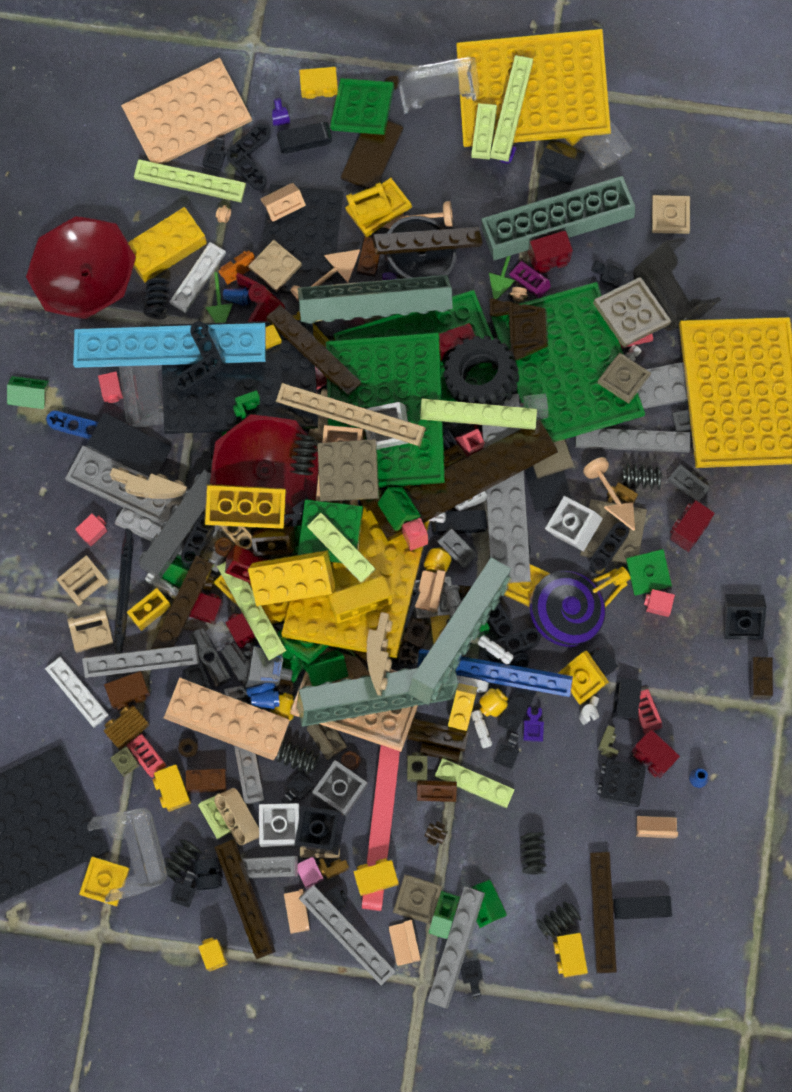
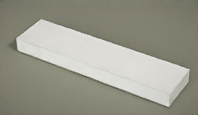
[170,242,226,313]
[45,657,109,728]

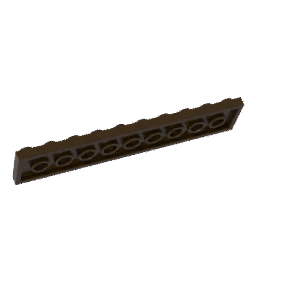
[371,419,558,541]

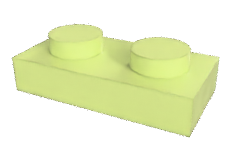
[198,796,231,839]

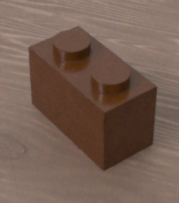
[104,671,150,710]
[186,769,227,793]

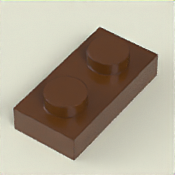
[357,237,380,277]
[417,780,457,802]

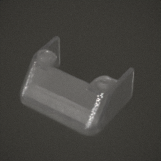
[398,57,479,113]
[119,365,164,428]
[87,808,167,902]

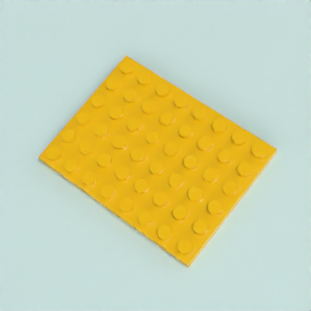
[457,29,611,147]
[679,317,792,468]
[282,505,430,658]

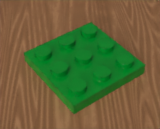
[330,78,395,135]
[298,500,364,563]

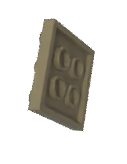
[593,277,671,347]
[318,439,379,502]
[580,499,647,564]

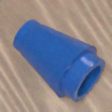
[223,288,251,306]
[251,690,279,709]
[689,768,709,788]

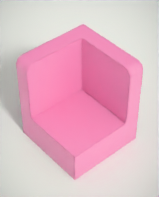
[298,857,324,889]

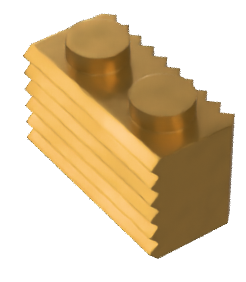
[103,706,149,750]

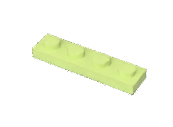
[307,513,376,583]
[435,758,515,808]

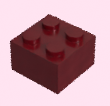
[528,230,573,274]
[670,500,715,553]
[632,730,680,778]

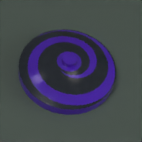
[530,570,606,647]

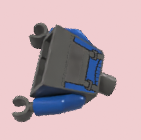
[237,643,293,702]

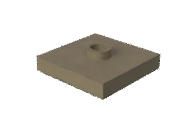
[598,353,651,404]
[533,439,574,478]
[393,874,442,925]

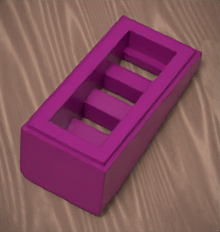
[509,261,551,299]

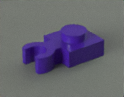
[523,707,544,742]

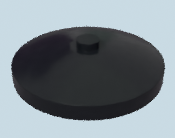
[384,216,457,279]

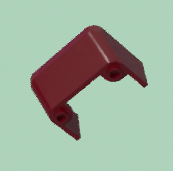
[236,273,285,322]

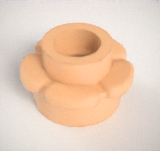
[216,205,231,223]
[510,287,528,301]

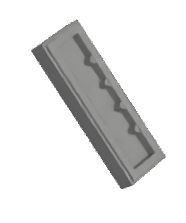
[241,856,298,879]

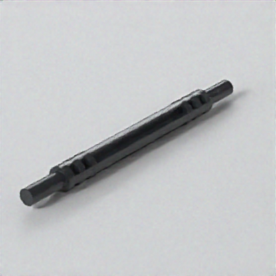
[114,528,133,654]

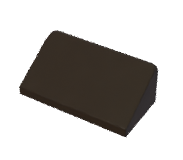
[420,742,461,762]

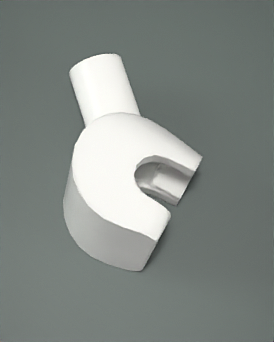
[579,696,599,725]

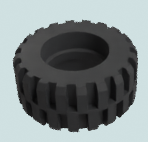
[444,336,519,406]

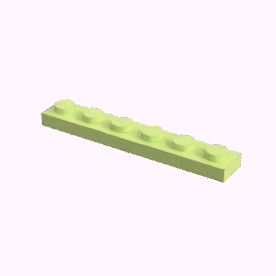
[490,55,533,161]
[134,159,246,203]
[420,399,537,430]
[217,562,286,660]

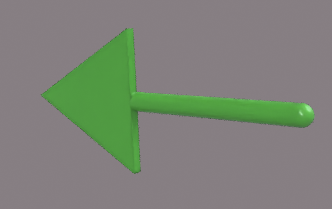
[489,255,516,299]
[205,272,233,323]

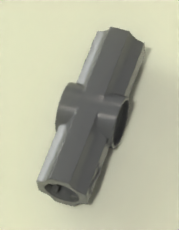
[188,628,231,687]
[221,642,249,689]

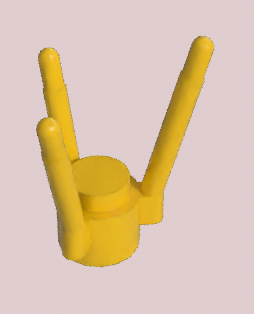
[591,567,630,608]

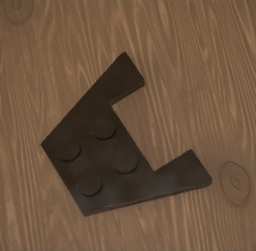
[490,298,548,370]

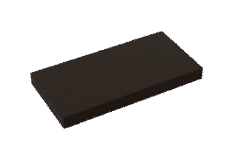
[341,121,404,189]

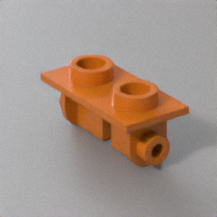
[218,251,255,285]

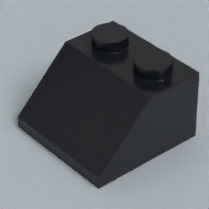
[537,140,585,186]
[724,594,767,640]
[294,806,346,855]

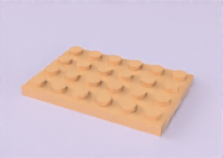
[121,58,252,165]
[290,648,418,752]

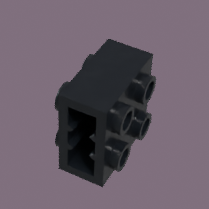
[597,759,646,808]

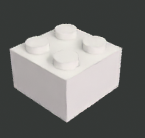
[366,402,408,449]
[545,496,603,552]
[259,804,300,847]

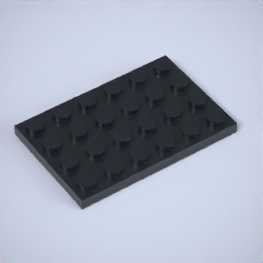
[257,184,344,294]

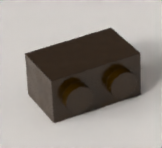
[251,526,297,556]
[750,657,773,700]

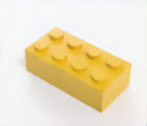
[128,207,207,283]
[205,484,285,528]
[248,550,336,606]

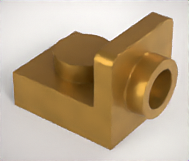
[607,482,638,504]
[317,858,349,879]

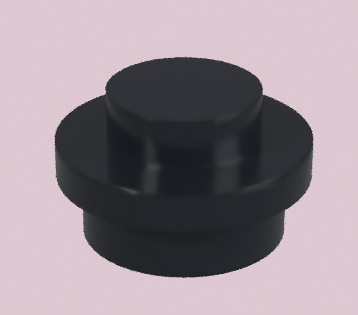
[510,652,529,668]

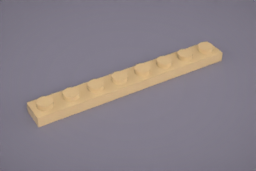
[276,383,426,446]

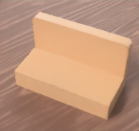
[260,183,306,221]
[415,570,446,613]
[636,816,678,838]
[284,889,310,934]
[389,920,421,966]

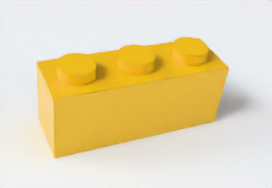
[328,576,392,624]

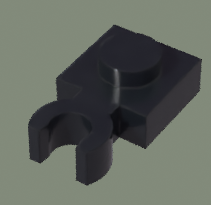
[284,496,309,527]

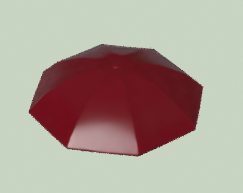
[26,216,136,319]
[210,414,319,525]

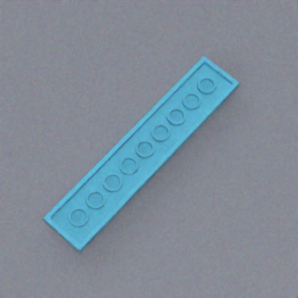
[73,323,266,368]

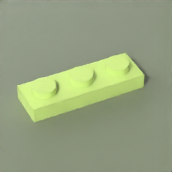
[471,103,497,159]

